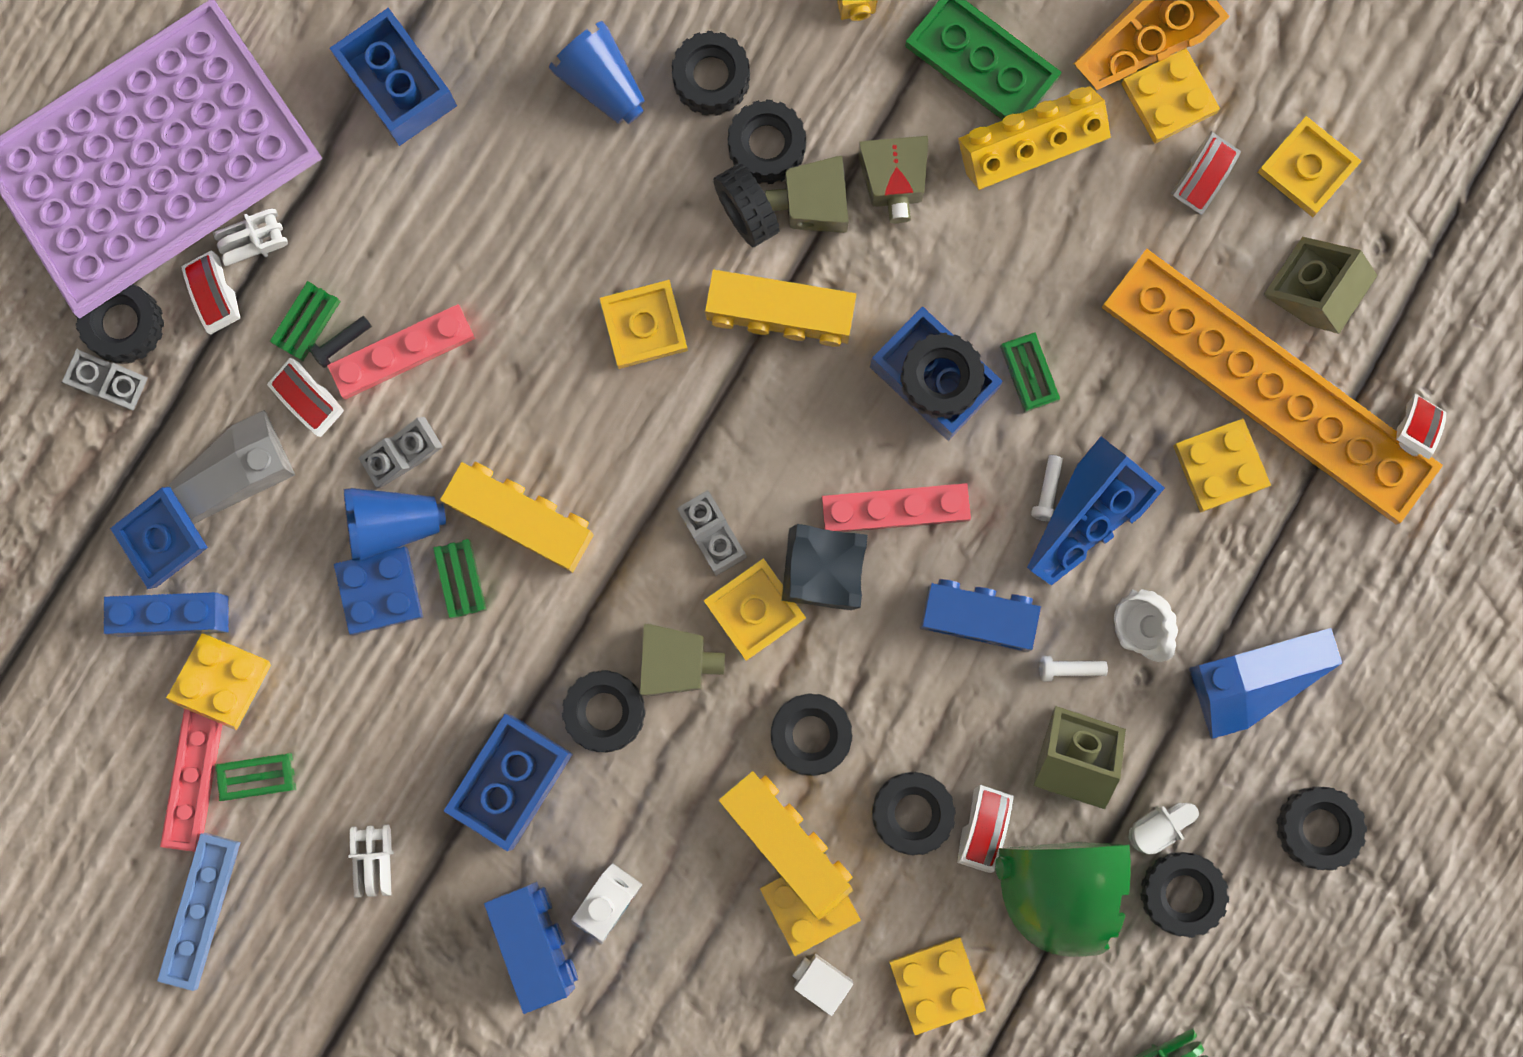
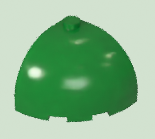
[995,842,1131,957]

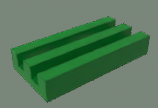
[269,281,341,362]
[1000,332,1060,413]
[433,539,487,619]
[215,753,296,801]

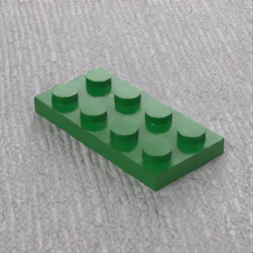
[905,0,1062,120]

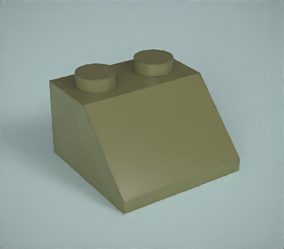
[1264,236,1378,334]
[1033,706,1126,809]

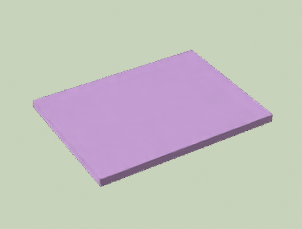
[0,0,323,318]

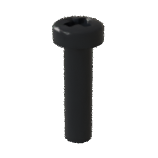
[309,315,372,368]

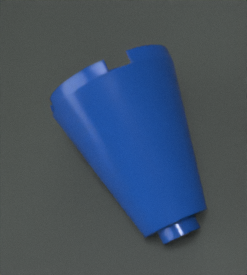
[549,21,645,125]
[343,488,446,561]

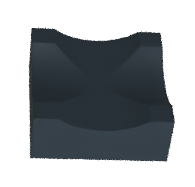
[781,524,868,611]

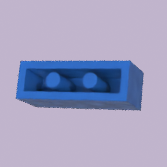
[920,579,1041,652]
[104,592,229,637]

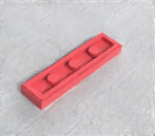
[160,708,223,852]

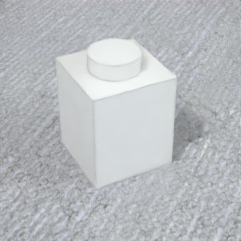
[792,954,853,1016]

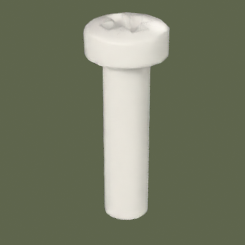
[1031,455,1063,522]
[1039,656,1108,682]

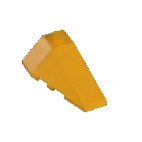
[1073,0,1230,90]

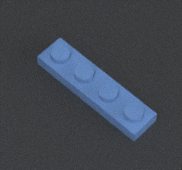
[157,833,241,991]

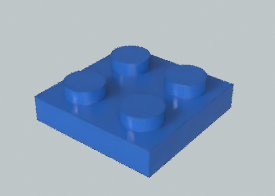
[110,487,208,589]
[334,546,424,636]

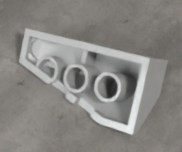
[167,410,295,524]

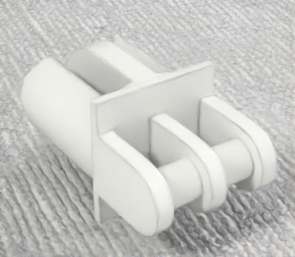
[213,209,288,266]
[1128,803,1199,854]
[348,824,394,898]

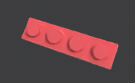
[327,304,475,400]
[822,483,971,532]

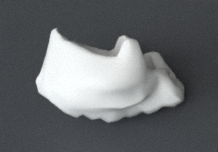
[1114,589,1178,662]

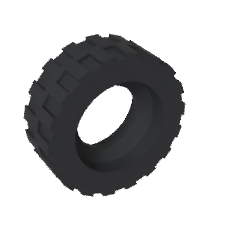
[671,31,750,116]
[727,99,806,184]
[713,163,780,247]
[75,284,164,364]
[900,333,985,419]
[562,670,646,753]
[770,693,853,776]
[872,772,956,856]
[1276,787,1367,871]
[1140,852,1229,938]

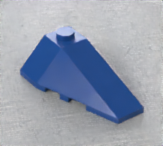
[1027,436,1165,586]
[1189,628,1342,739]

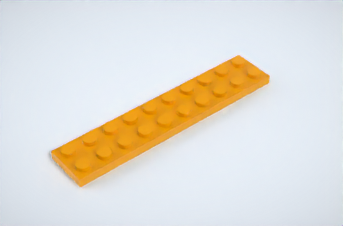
[1102,249,1443,525]

